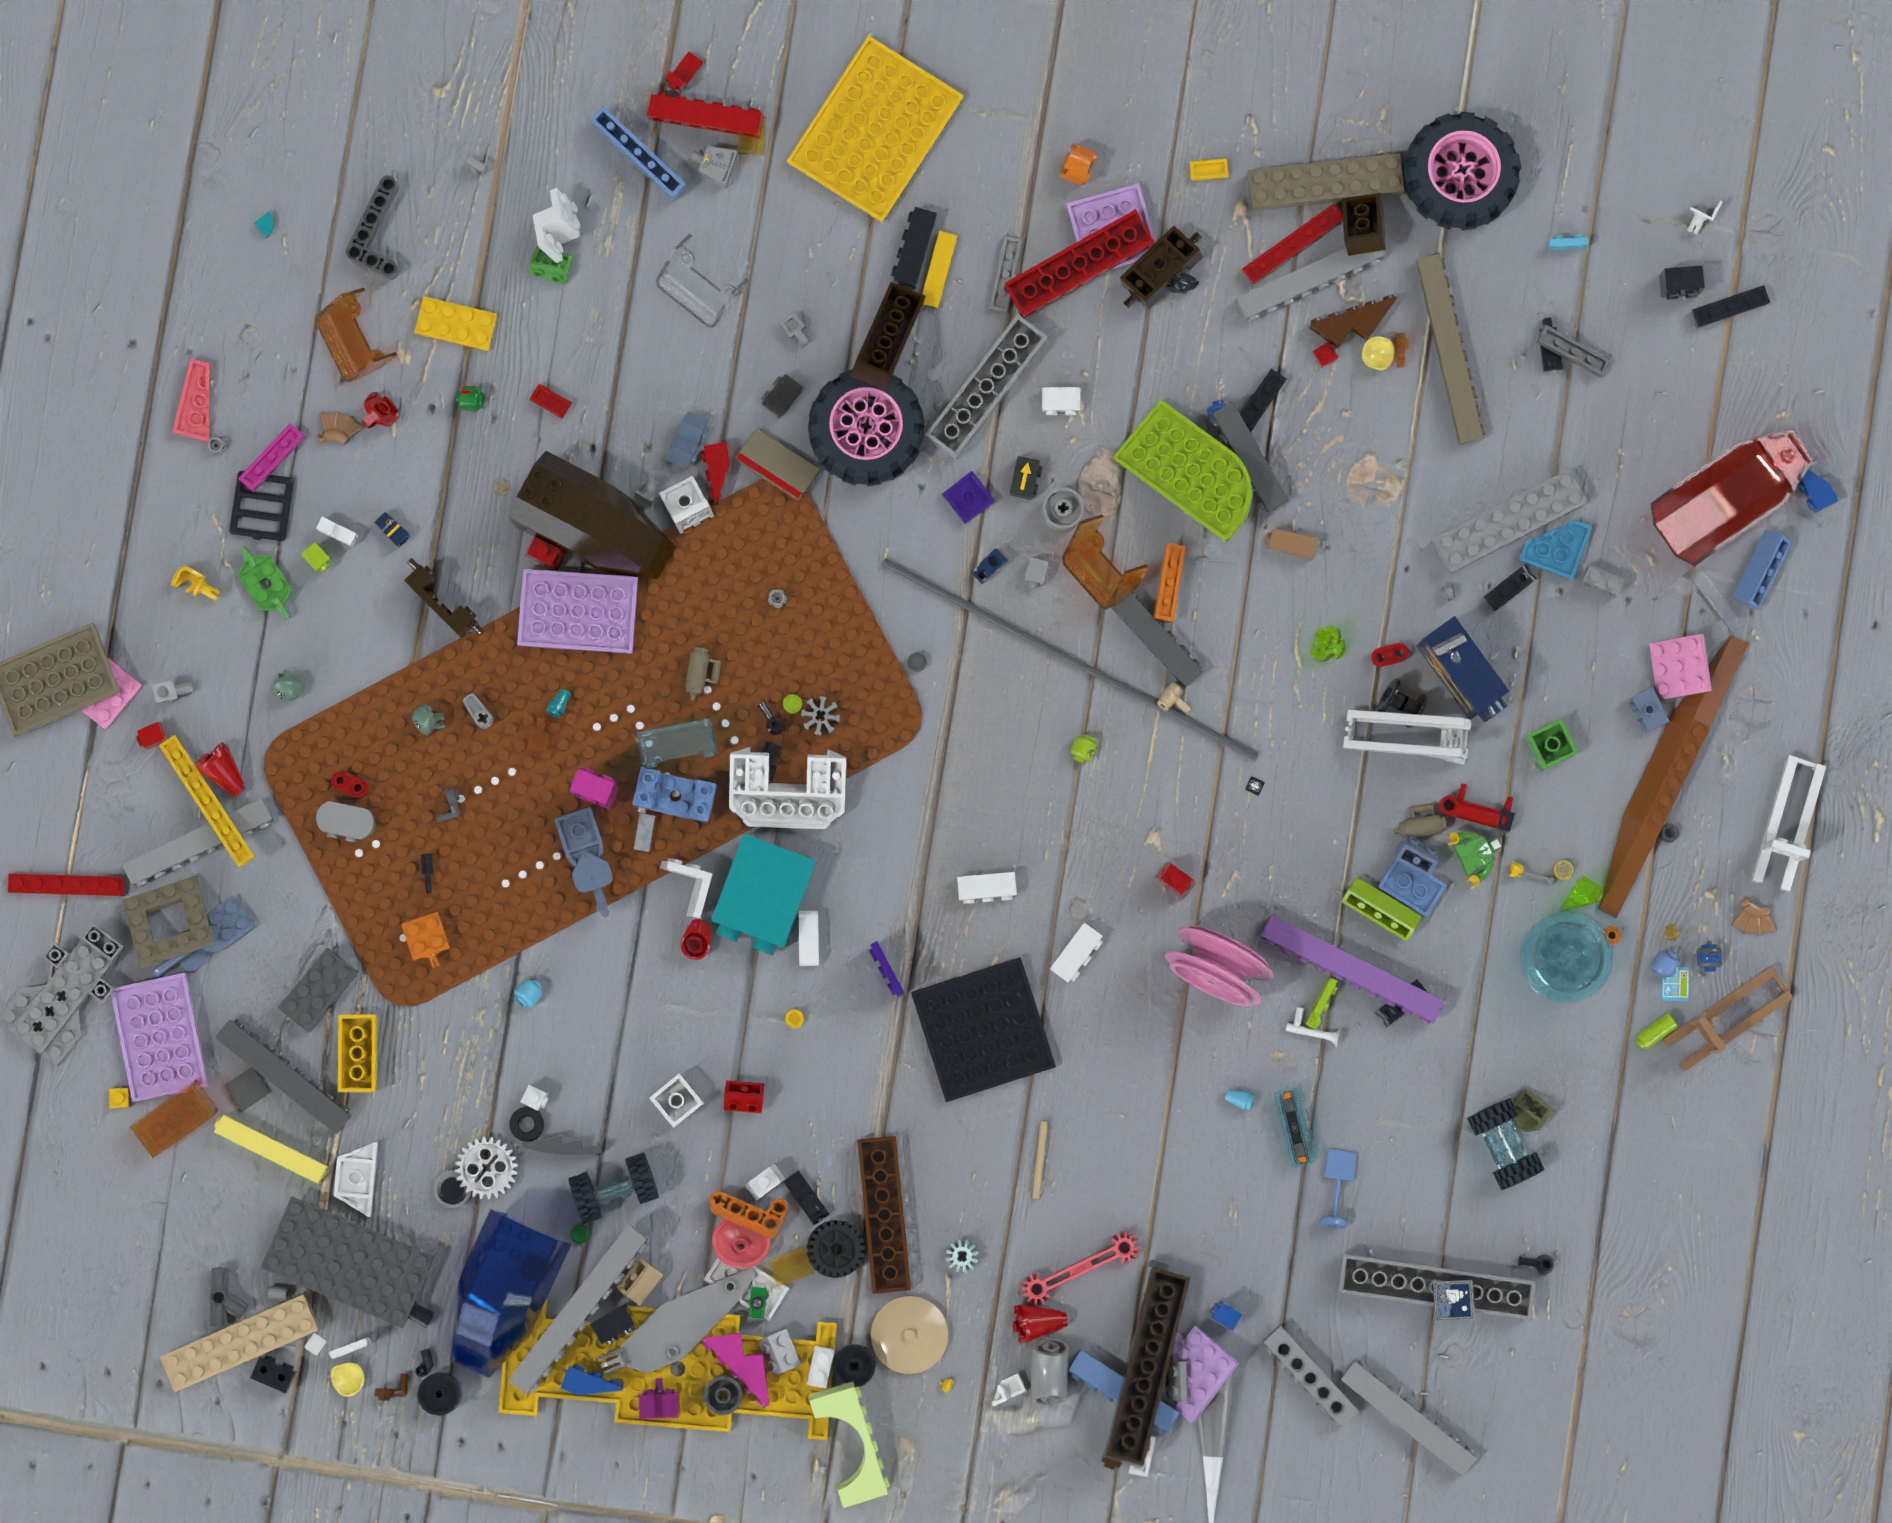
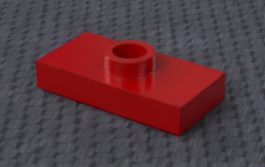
[529,383,572,419]

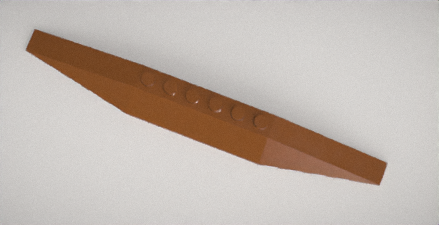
[1599,635,1749,918]

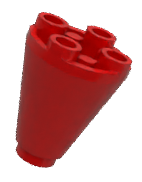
[196,742,245,797]
[1012,1304,1068,1343]

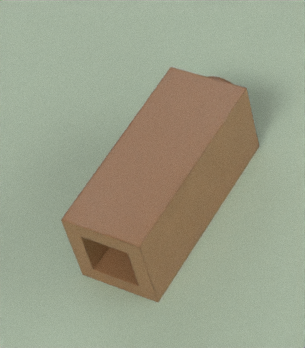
[1265,529,1318,560]

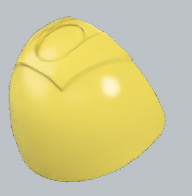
[1362,336,1395,370]
[331,1362,364,1397]

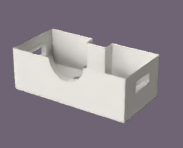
[316,517,358,548]

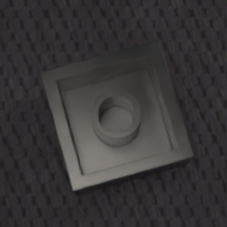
[1659,265,1705,300]
[590,1304,638,1346]

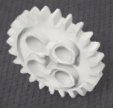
[455,1137,518,1200]

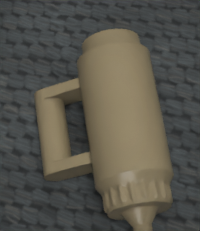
[685,647,722,701]
[1393,803,1447,838]

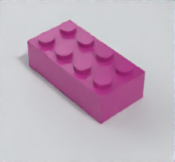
[569,767,619,810]

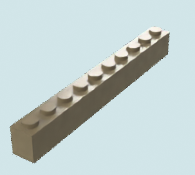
[1416,253,1485,445]

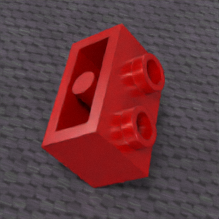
[724,1080,765,1114]

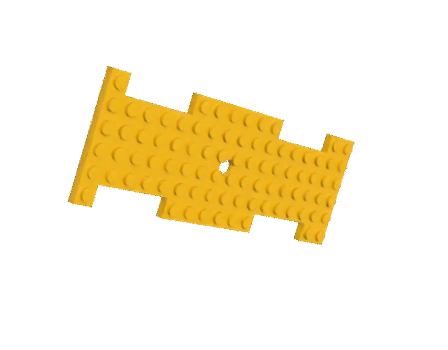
[498,1296,837,1440]

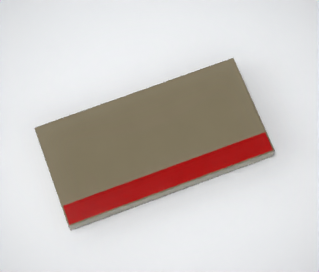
[735,428,820,501]

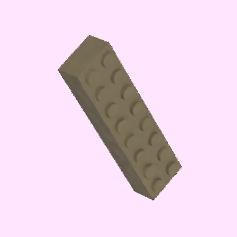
[1247,154,1404,212]

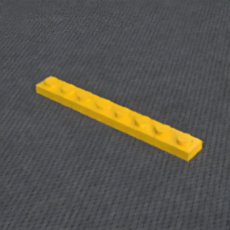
[159,735,256,868]

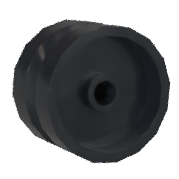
[833,1344,876,1387]
[417,1372,463,1416]

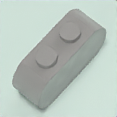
[316,801,376,843]

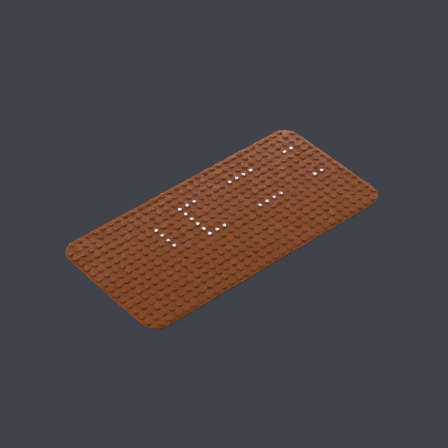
[264,479,922,1006]

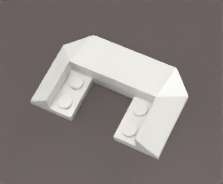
[729,747,846,829]

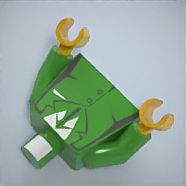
[1445,831,1501,889]

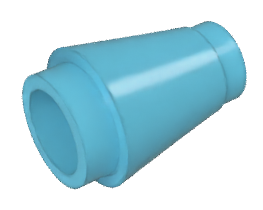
[1225,1089,1255,1111]

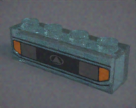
[1274,1087,1318,1168]

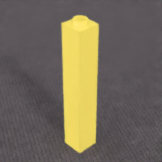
[214,1115,329,1184]

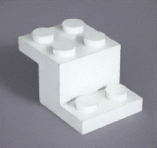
[533,188,580,263]

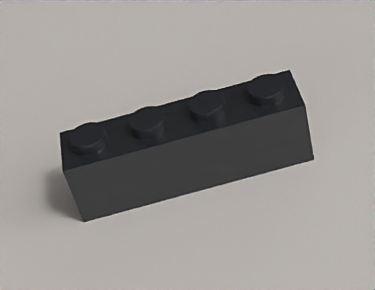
[891,207,937,289]

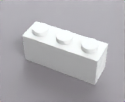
[957,872,1017,904]
[1049,923,1103,983]

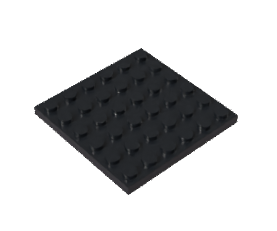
[911,957,1056,1102]

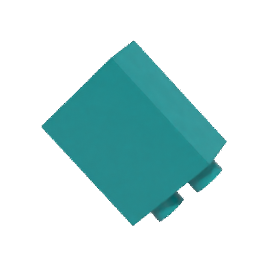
[711,834,817,955]

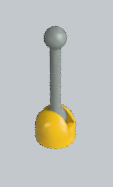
[1508,861,1555,884]

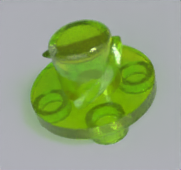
[1310,625,1346,662]

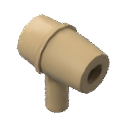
[1157,683,1191,714]

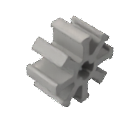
[801,696,840,736]

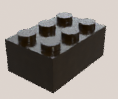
[1342,193,1386,256]

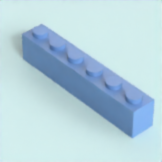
[590,106,687,202]
[1068,1350,1179,1433]

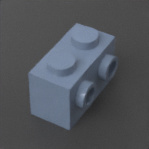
[1395,835,1438,877]

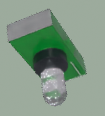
[748,1286,767,1320]

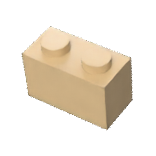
[616,1257,663,1306]

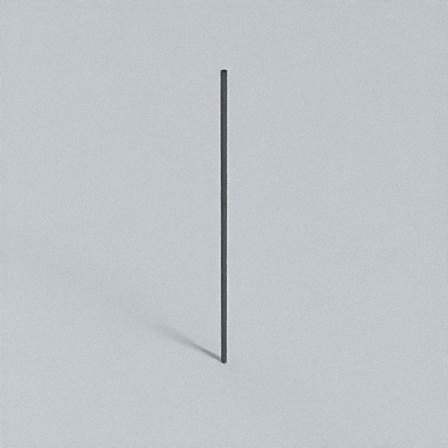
[882,559,1258,761]

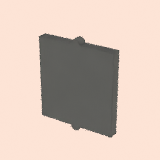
[224,1067,270,1112]

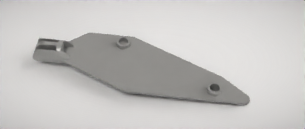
[597,1268,755,1375]

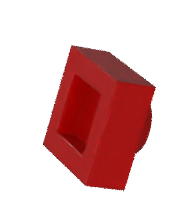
[1312,342,1339,368]

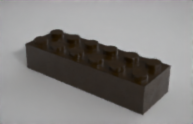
[850,282,926,390]

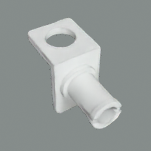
[1687,200,1723,235]

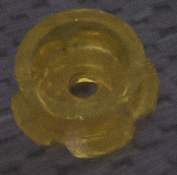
[1663,923,1680,942]

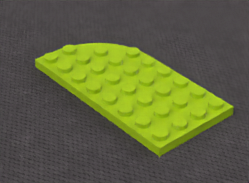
[1112,399,1253,543]

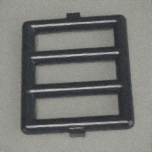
[229,471,294,541]

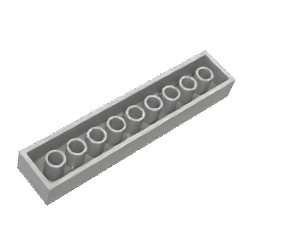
[508,1224,649,1395]
[1337,1254,1536,1320]

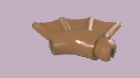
[317,411,363,445]
[1731,897,1777,936]

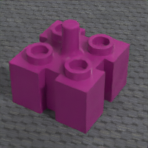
[639,1378,680,1419]

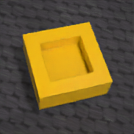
[109,1088,130,1108]

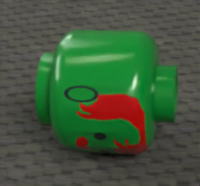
[456,386,485,412]

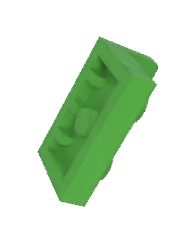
[529,246,573,284]

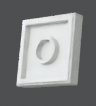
[329,1337,372,1359]

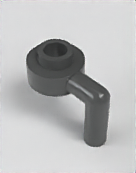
[436,786,460,823]

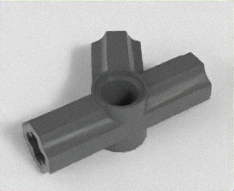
[209,1267,248,1327]

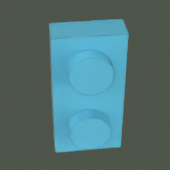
[1548,235,1588,250]

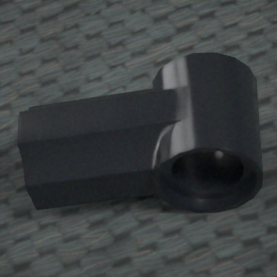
[762,742,781,783]
[408,1301,435,1328]

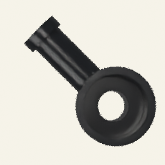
[757,701,785,735]
[1518,1255,1555,1274]

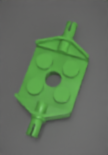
[237,546,293,621]

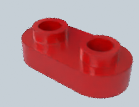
[1371,643,1409,667]
[331,771,369,798]

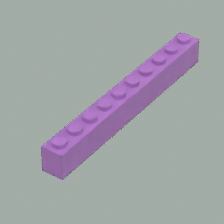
[1261,915,1445,1024]

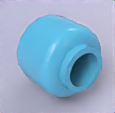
[514,979,543,1008]

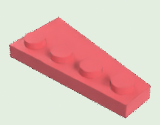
[172,359,210,442]

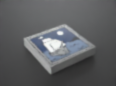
[1433,1280,1475,1321]

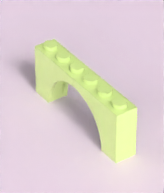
[808,1381,890,1508]

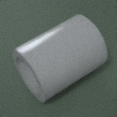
[268,1286,288,1302]

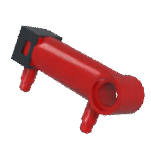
[1438,784,1515,833]

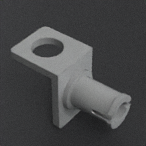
[633,478,659,515]
[151,680,193,704]

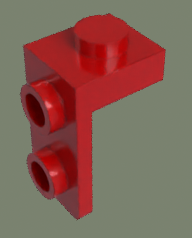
[665,52,703,93]

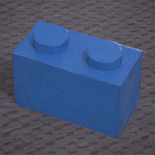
[1210,1301,1243,1331]

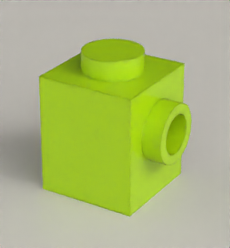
[301,542,332,573]

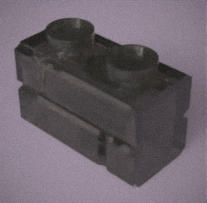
[761,374,803,419]

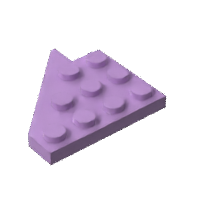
[1172,1325,1239,1423]

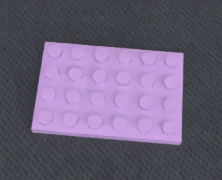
[517,569,638,654]
[111,973,209,1102]

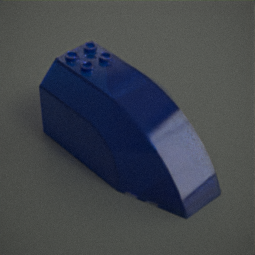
[454,1209,572,1378]

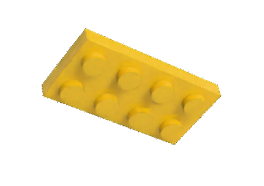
[414,296,498,352]

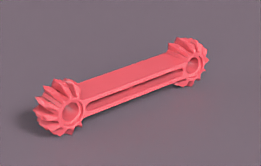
[1020,1231,1141,1306]

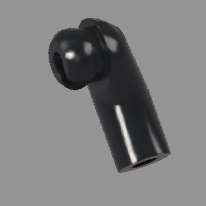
[415,1349,434,1377]

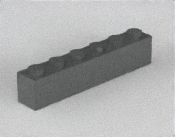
[1210,401,1289,513]
[1108,587,1203,688]

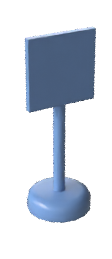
[1319,1149,1357,1229]

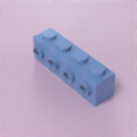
[1732,529,1793,610]

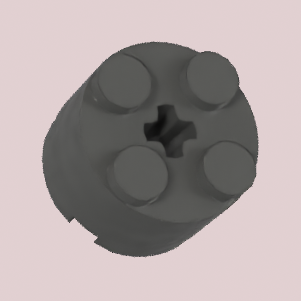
[704,1375,743,1415]

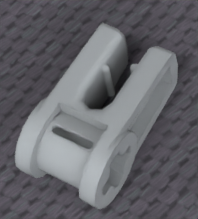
[463,693,493,729]

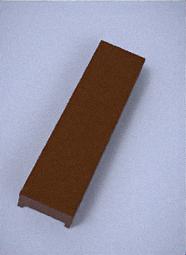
[857,1136,911,1294]

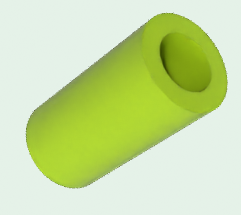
[1635,1012,1678,1051]

